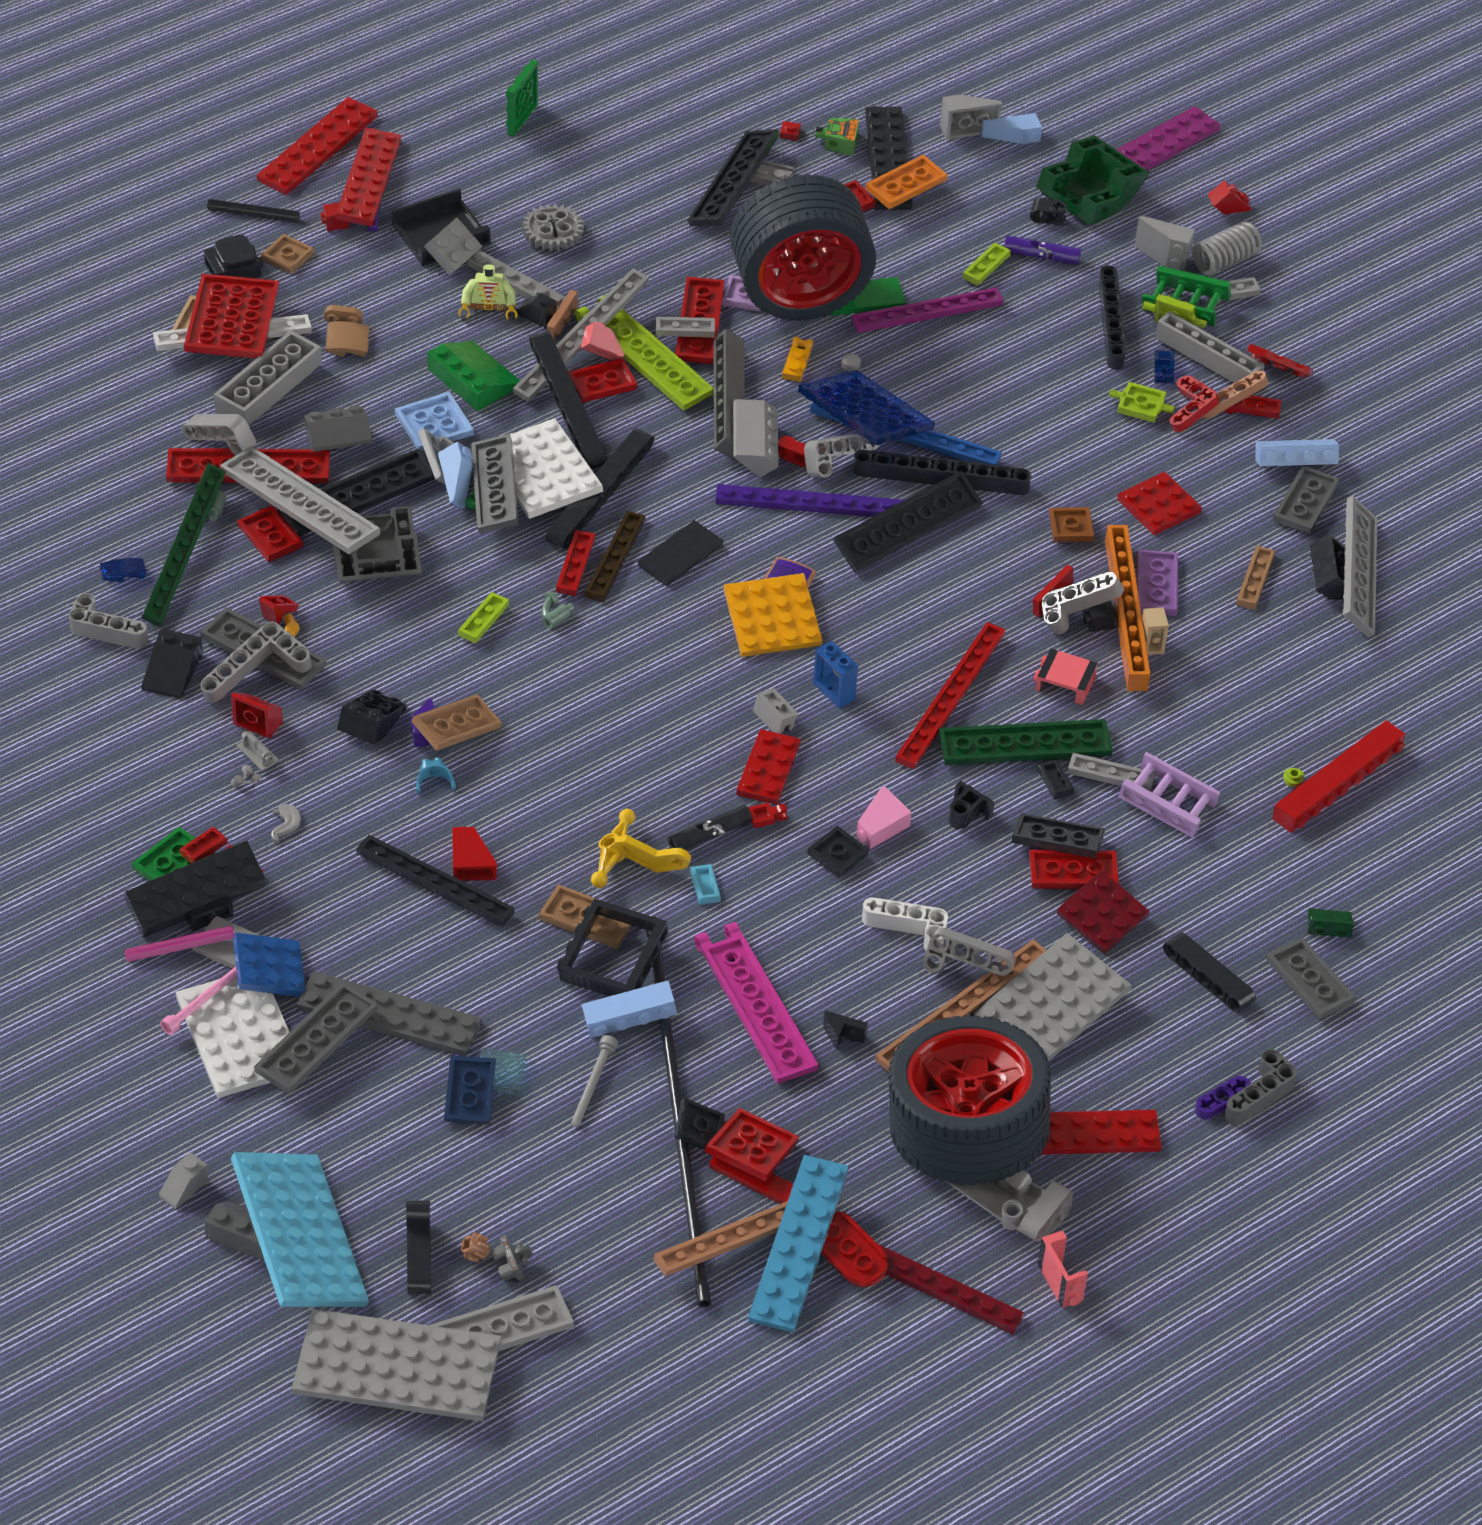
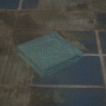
[480,1048,527,1095]

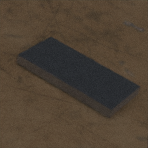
[638,520,724,586]
[1011,813,1105,858]

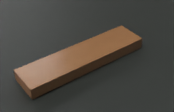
[1236,546,1276,610]

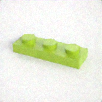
[962,242,1010,286]
[458,592,509,644]

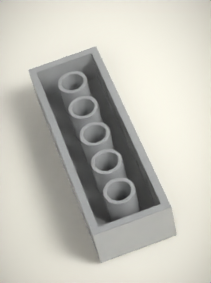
[214,330,322,426]

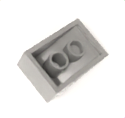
[940,95,1002,140]
[1135,215,1195,272]

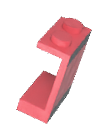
[1034,648,1098,705]
[1037,1230,1088,1308]

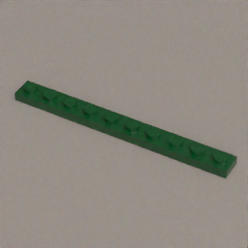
[141,463,226,627]

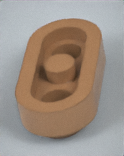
[324,305,363,323]

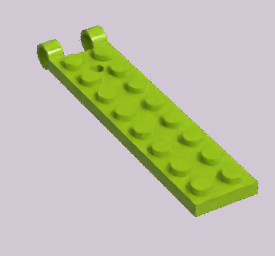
[574,294,714,411]

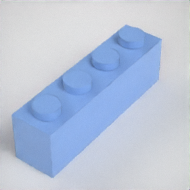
[1255,439,1339,466]
[582,981,677,1038]

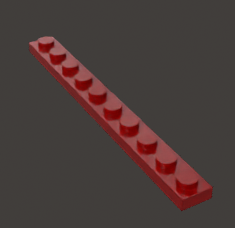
[895,622,1005,770]

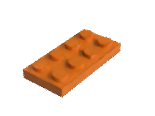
[865,155,948,209]

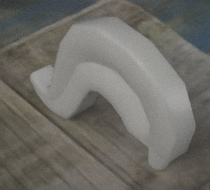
[271,804,301,844]

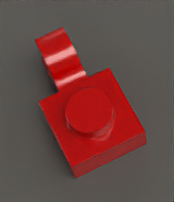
[748,803,788,828]

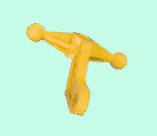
[591,808,691,888]

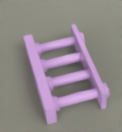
[1118,752,1220,838]

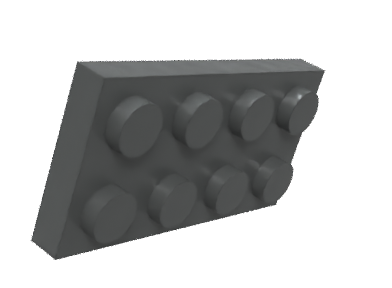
[1273,465,1340,534]
[1266,937,1356,1020]

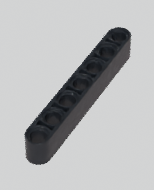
[1098,265,1126,370]

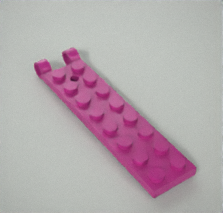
[694,922,819,1084]

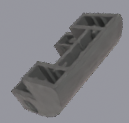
[332,506,422,583]

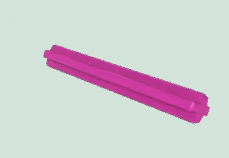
[125,926,235,962]

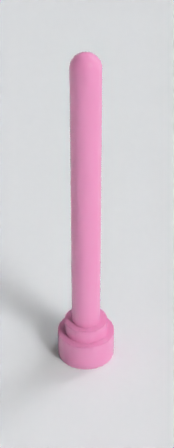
[160,966,237,1036]

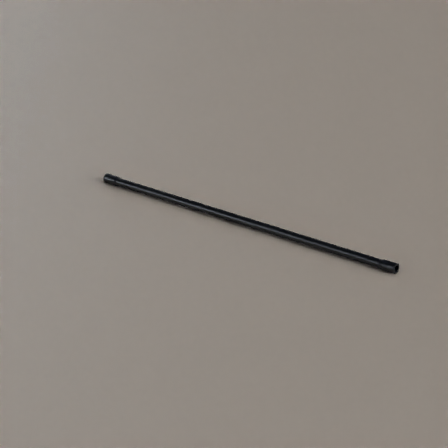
[646,916,712,1308]

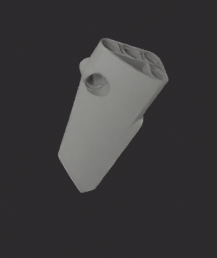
[946,1170,1073,1241]

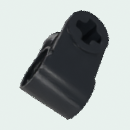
[1029,198,1067,225]

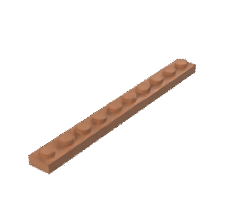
[875,939,1046,1072]

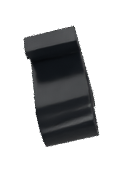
[948,781,995,829]

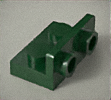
[1307,908,1354,938]

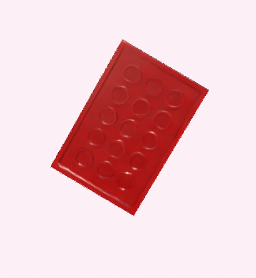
[184,274,279,359]

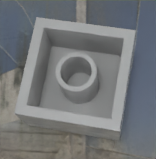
[424,218,482,276]

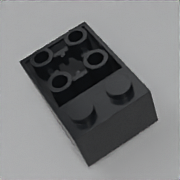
[337,690,408,744]

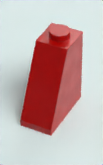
[452,826,497,881]

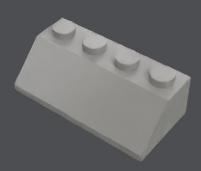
[733,399,779,478]

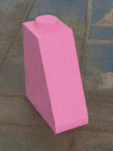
[857,786,912,849]

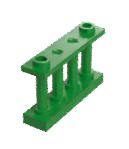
[1142,266,1231,327]

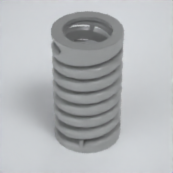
[1192,222,1262,276]

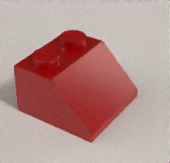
[231,693,283,739]

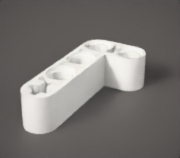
[862,898,948,951]

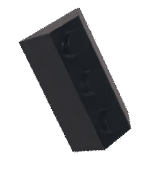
[1310,534,1345,599]

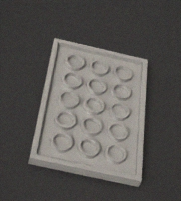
[973,933,1131,1061]

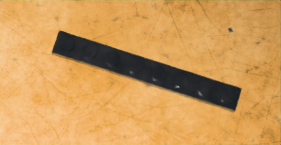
[356,835,515,927]

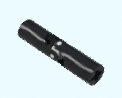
[668,805,752,850]

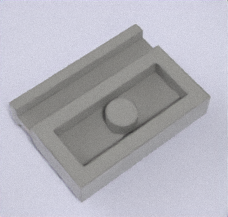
[750,160,794,185]

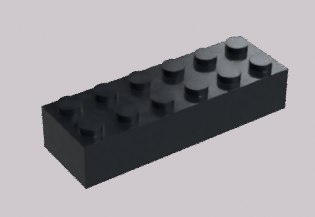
[125,840,266,938]

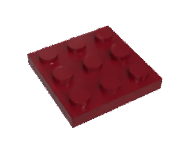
[1056,870,1150,955]

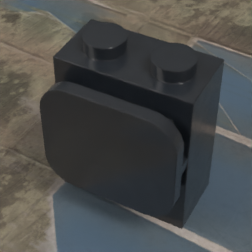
[203,235,263,278]

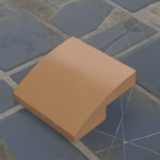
[325,321,369,358]

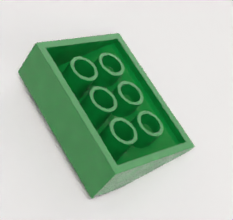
[427,341,520,411]

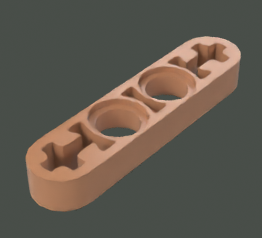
[1202,371,1268,419]

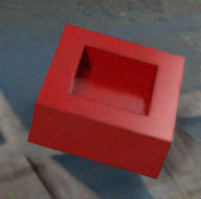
[780,121,801,141]

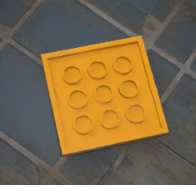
[723,573,822,657]

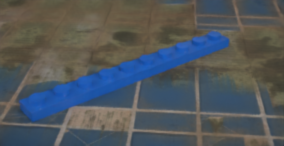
[810,394,1002,465]

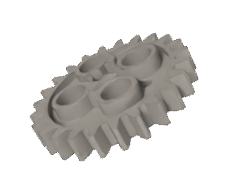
[522,204,584,251]

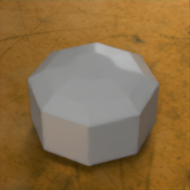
[841,353,861,372]

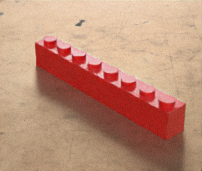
[1272,720,1405,833]

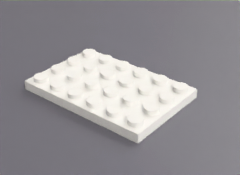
[510,418,603,519]
[176,977,289,1098]

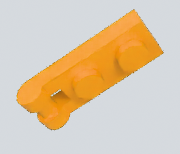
[782,336,813,382]

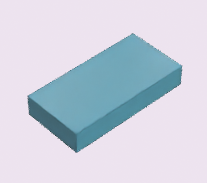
[690,864,721,905]

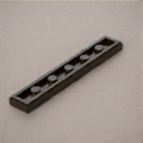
[585,511,646,603]

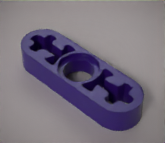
[1195,1076,1251,1119]

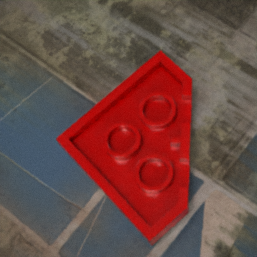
[1247,344,1313,378]

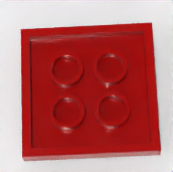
[1117,471,1202,535]
[705,1108,799,1181]

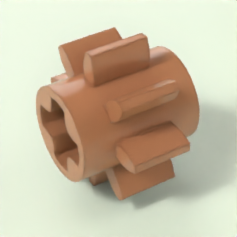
[461,1232,491,1263]

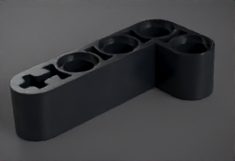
[406,1200,431,1294]

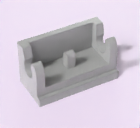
[753,688,799,734]

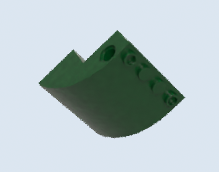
[1036,135,1149,225]

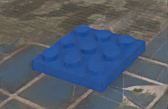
[233,932,306,997]

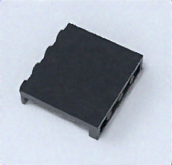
[392,189,491,266]

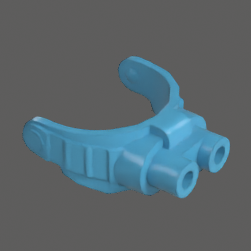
[416,758,456,794]

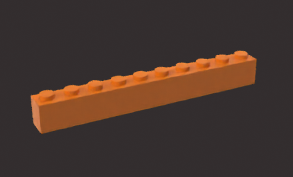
[1105,525,1150,691]

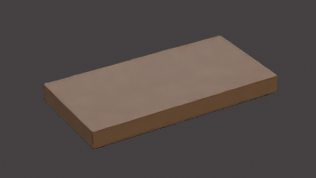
[411,694,502,751]
[538,884,632,950]

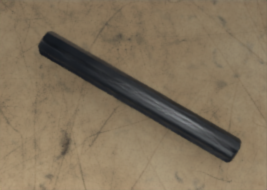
[207,199,300,222]

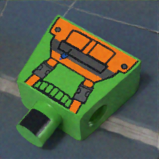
[815,118,859,156]

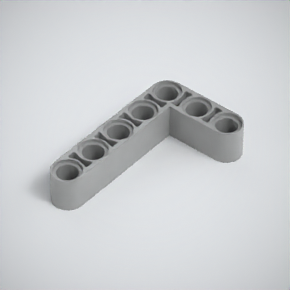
[201,622,312,703]

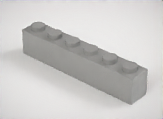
[1156,311,1264,389]

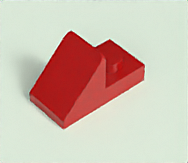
[259,595,299,625]

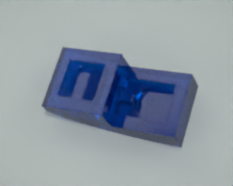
[1154,350,1175,384]
[99,558,147,583]

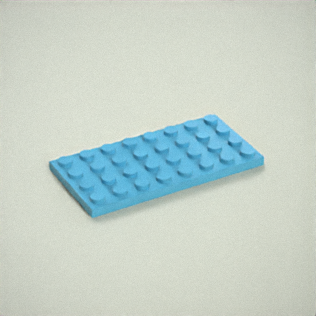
[231,1152,369,1307]

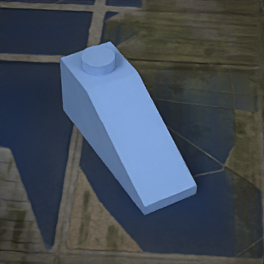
[981,113,1042,144]
[438,442,473,509]

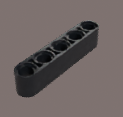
[1163,932,1256,1013]

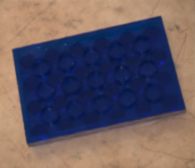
[798,370,935,445]

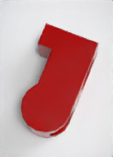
[778,436,806,468]

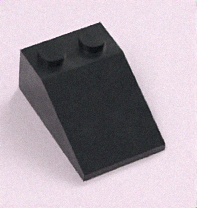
[141,628,203,699]

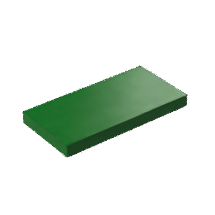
[830,277,906,316]

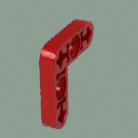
[1170,376,1219,432]

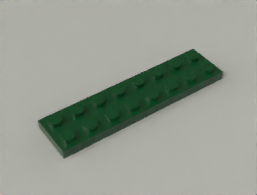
[939,719,1113,765]

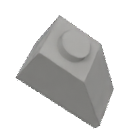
[159,1152,209,1209]

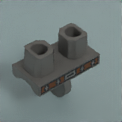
[491,1235,533,1282]

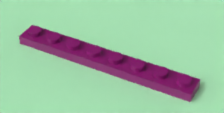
[851,287,1003,333]

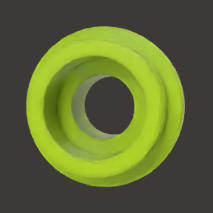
[1283,768,1305,788]

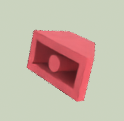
[581,322,624,361]

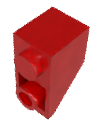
[1208,180,1252,215]

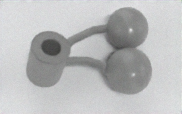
[231,765,262,787]

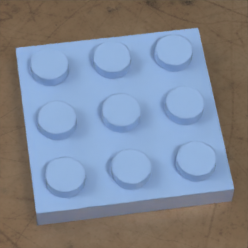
[395,392,474,451]

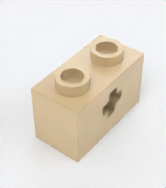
[1142,607,1169,655]

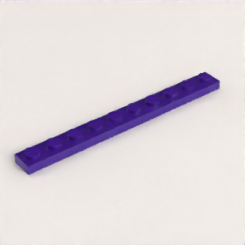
[715,484,904,517]

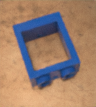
[813,641,858,708]

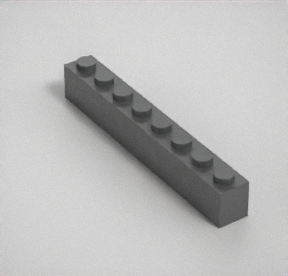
[714,329,745,459]

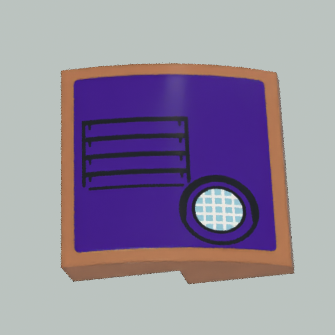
[764,557,816,588]

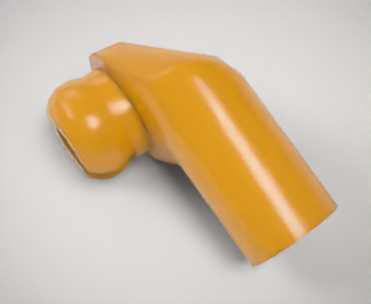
[283,614,300,637]

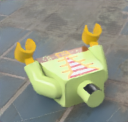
[458,265,518,320]

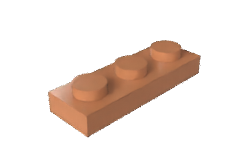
[547,290,579,341]

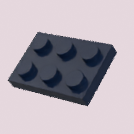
[444,1056,496,1125]

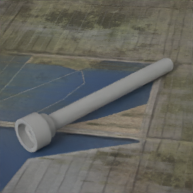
[571,1035,618,1127]

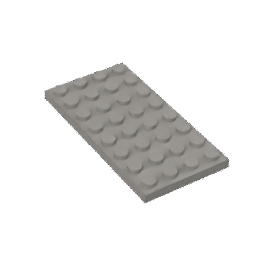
[292,1309,501,1421]

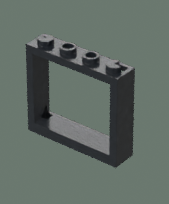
[557,898,669,996]

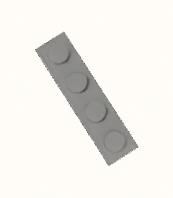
[1067,753,1156,792]

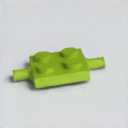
[1142,294,1207,329]
[1109,382,1175,423]

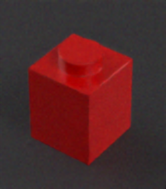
[320,202,349,231]

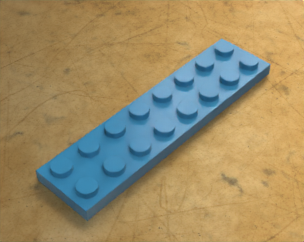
[748,1155,849,1333]

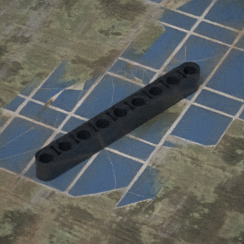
[529,331,607,469]
[545,428,655,549]
[853,450,1031,495]

